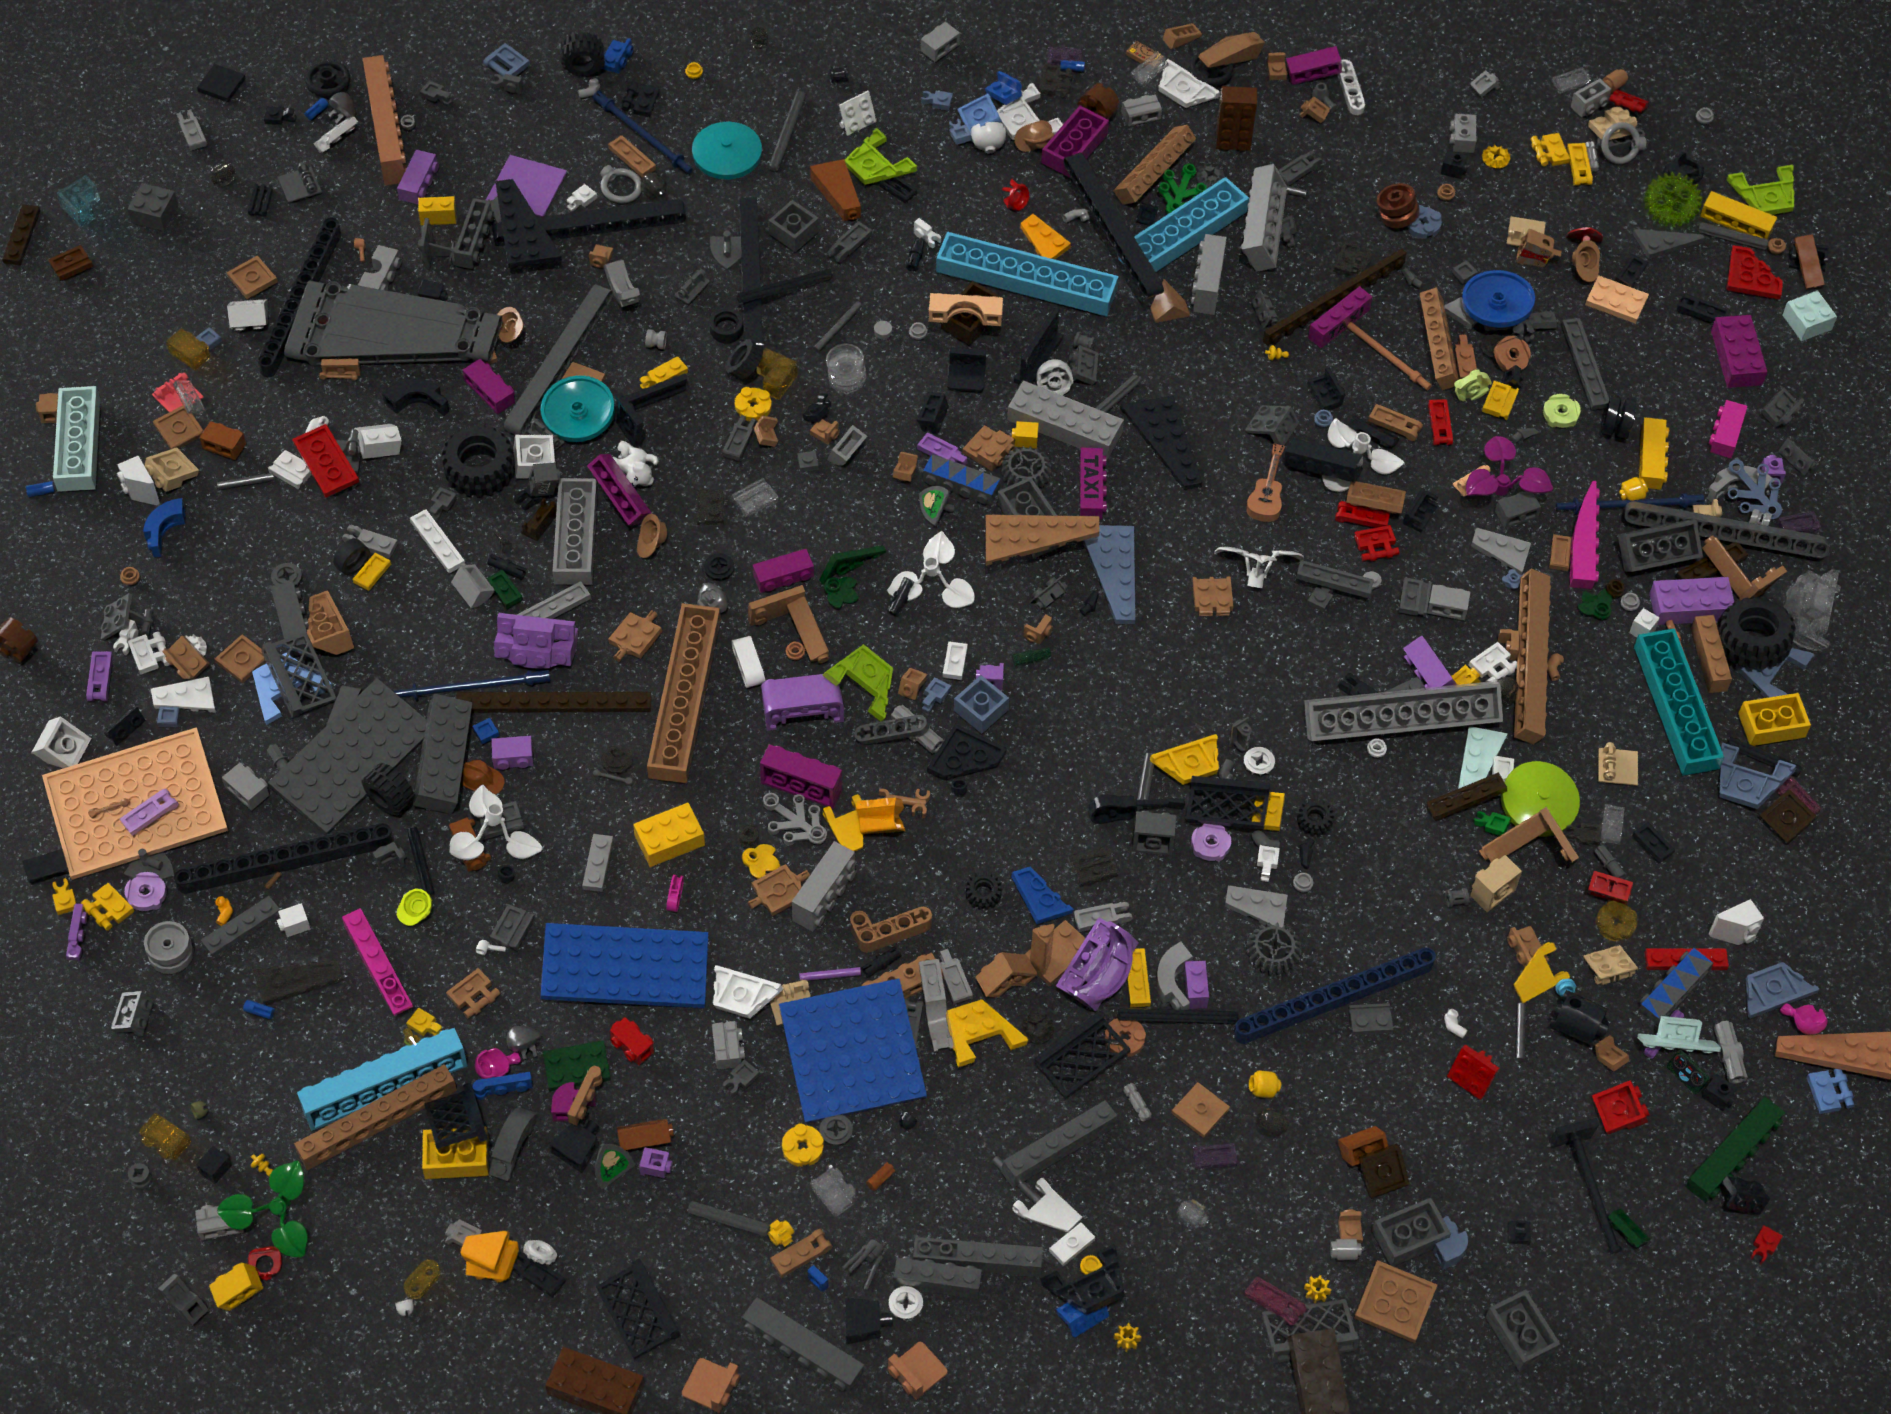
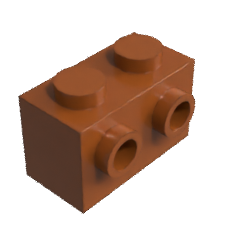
[200,421,246,460]
[1338,1126,1388,1166]

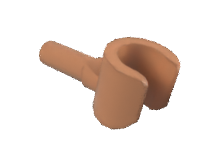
[354,238,366,262]

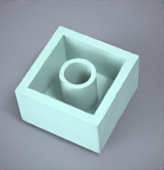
[1783,291,1837,341]

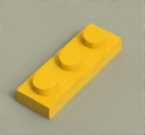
[1127,948,1151,1007]

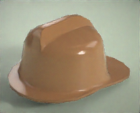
[1014,120,1054,152]
[1572,240,1600,282]
[497,307,524,343]
[637,513,667,558]

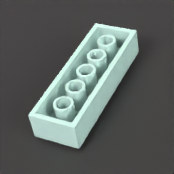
[53,386,100,491]

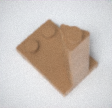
[1702,535,1787,602]
[748,585,829,663]
[1479,807,1579,863]
[1025,920,1086,986]

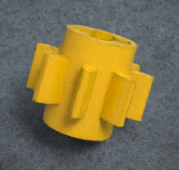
[768,1219,794,1247]
[1304,1275,1331,1304]
[1114,1323,1141,1352]

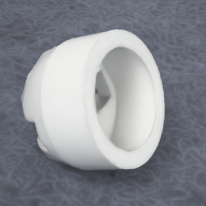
[395,1299,414,1316]

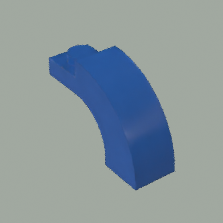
[143,498,185,557]

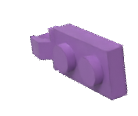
[917,433,967,466]
[66,904,87,961]

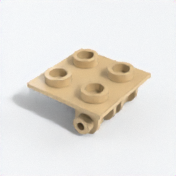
[1507,216,1546,246]
[1598,742,1638,786]
[1583,945,1638,985]
[770,980,811,1025]

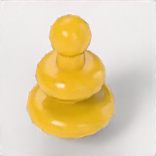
[1265,345,1289,360]
[251,1154,273,1176]

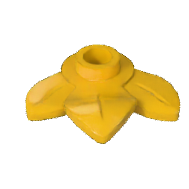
[742,844,780,879]

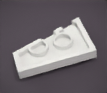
[151,677,216,713]

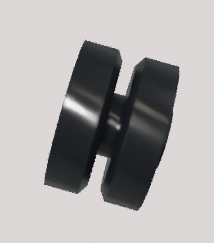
[1602,395,1637,439]

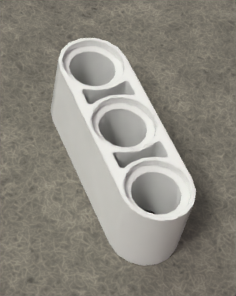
[731,636,765,688]

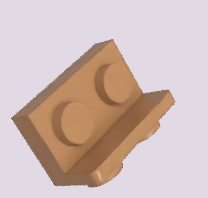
[162,636,210,680]
[1507,926,1549,968]

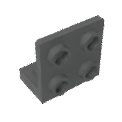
[1245,405,1299,445]

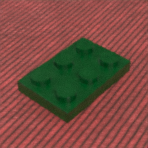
[543,1040,611,1092]

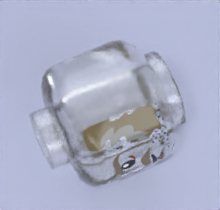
[1176,1198,1209,1230]

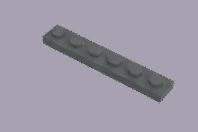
[1561,318,1609,410]

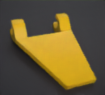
[823,794,863,852]
[1514,942,1570,1003]

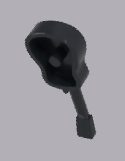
[1089,794,1185,824]

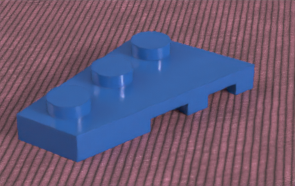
[1011,867,1074,924]

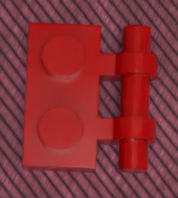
[1609,89,1649,113]
[1354,525,1399,562]

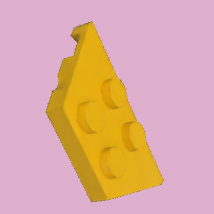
[1149,734,1219,785]

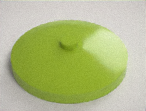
[1501,761,1580,837]

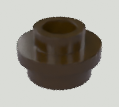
[1606,579,1624,597]

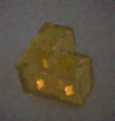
[757,347,798,400]

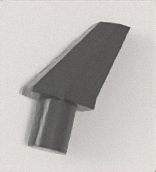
[1403,267,1424,289]
[1511,428,1539,443]

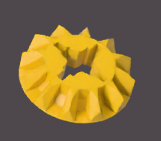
[1482,144,1510,168]

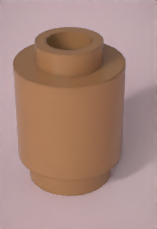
[1602,69,1628,93]

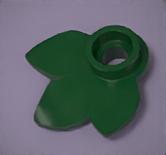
[824,577,858,609]
[1577,589,1612,619]

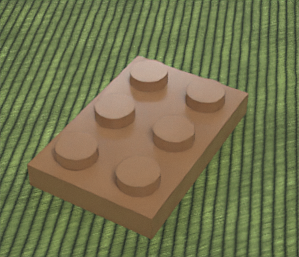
[1346,481,1406,514]

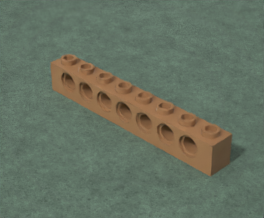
[294,1064,457,1170]

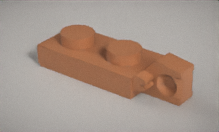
[1454,335,1477,380]

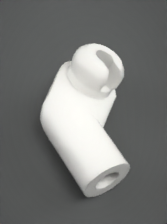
[305,416,329,433]
[1444,1009,1468,1039]

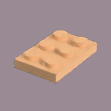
[1585,275,1649,324]

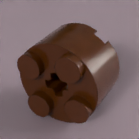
[1078,83,1119,119]
[0,618,38,663]

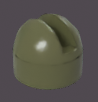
[190,1101,208,1119]

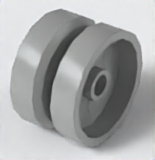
[144,921,194,974]

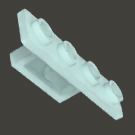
[1637,1016,1721,1053]

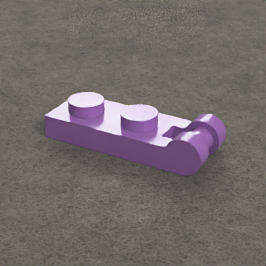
[86,652,113,701]

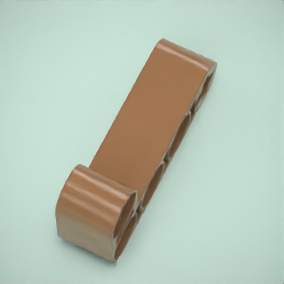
[850,907,932,953]

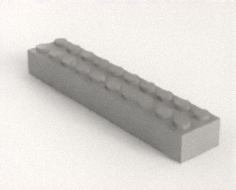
[1304,681,1503,741]

